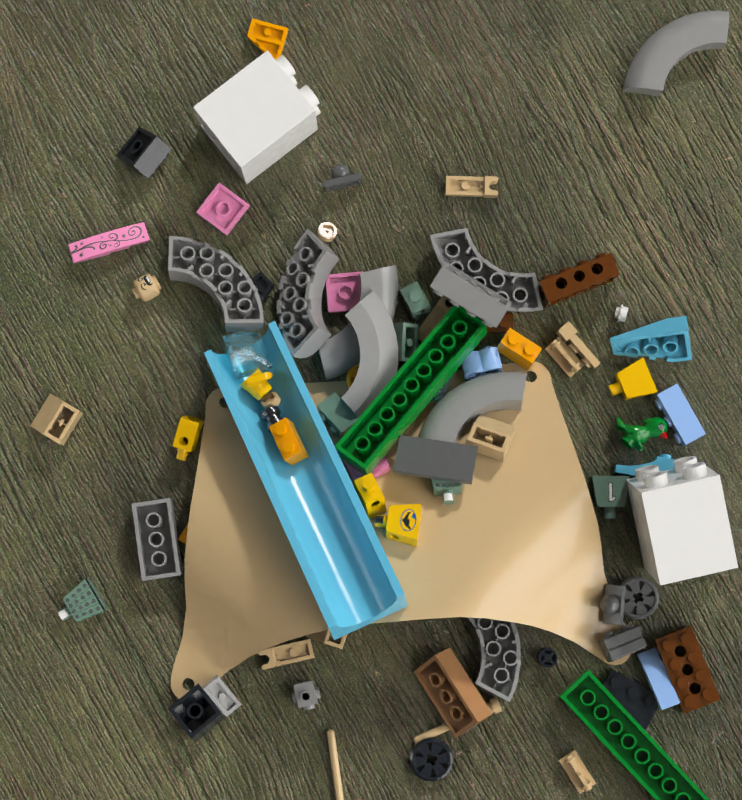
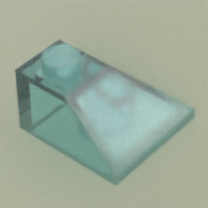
[222,331,273,380]

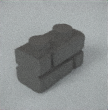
[599,624,647,663]

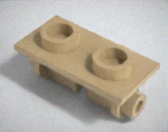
[545,337,584,377]
[559,750,596,794]

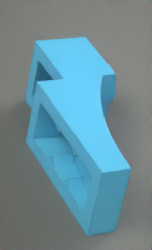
[613,454,676,477]

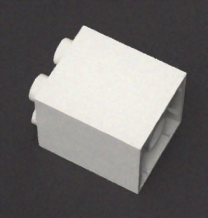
[193,50,321,184]
[626,456,738,585]

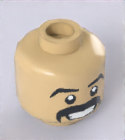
[132,274,161,302]

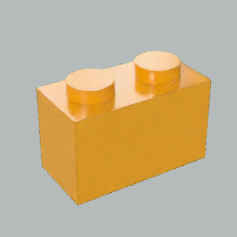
[497,328,542,371]
[269,417,309,466]

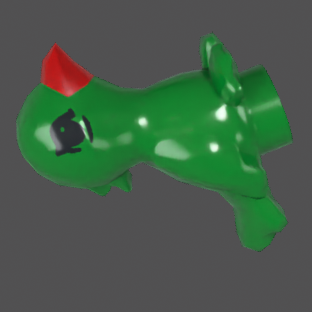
[615,417,668,452]

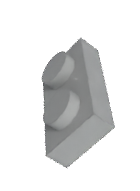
[202,675,242,717]

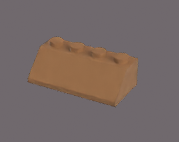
[414,648,492,739]

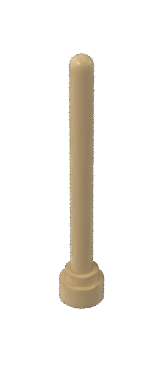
[414,697,502,744]
[327,729,344,800]

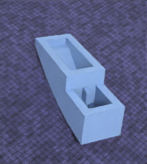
[637,647,680,710]

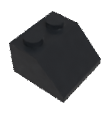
[116,127,171,179]
[168,683,226,742]

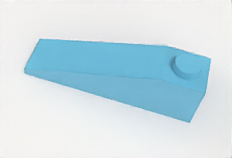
[610,316,692,362]

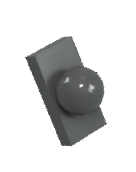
[323,164,362,192]
[600,584,626,625]

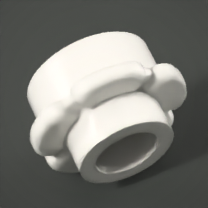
[614,304,628,323]

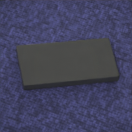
[393,435,478,485]

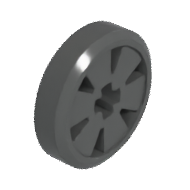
[620,576,659,619]

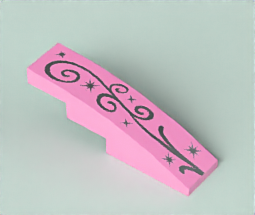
[68,222,150,263]

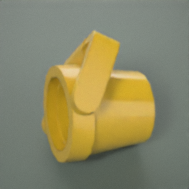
[240,369,273,401]

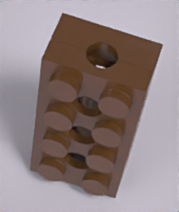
[538,252,620,308]
[652,625,720,714]

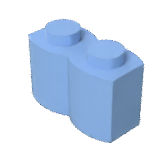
[461,346,502,381]

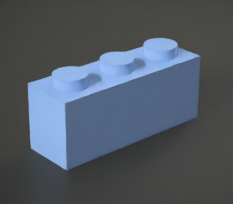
[654,384,706,446]

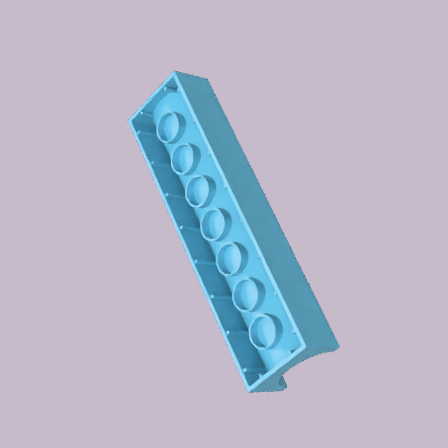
[204,321,407,640]

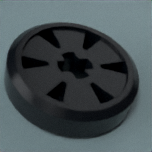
[410,737,453,782]

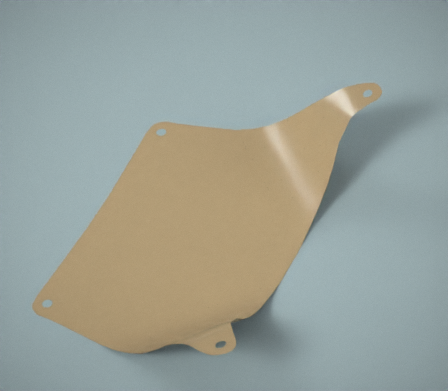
[171,362,631,699]

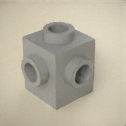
[292,680,321,711]

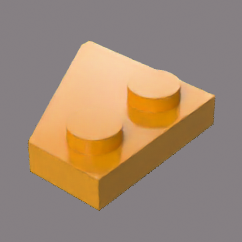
[247,18,289,60]

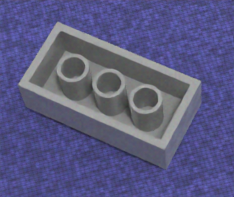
[430,262,512,328]
[132,498,183,581]

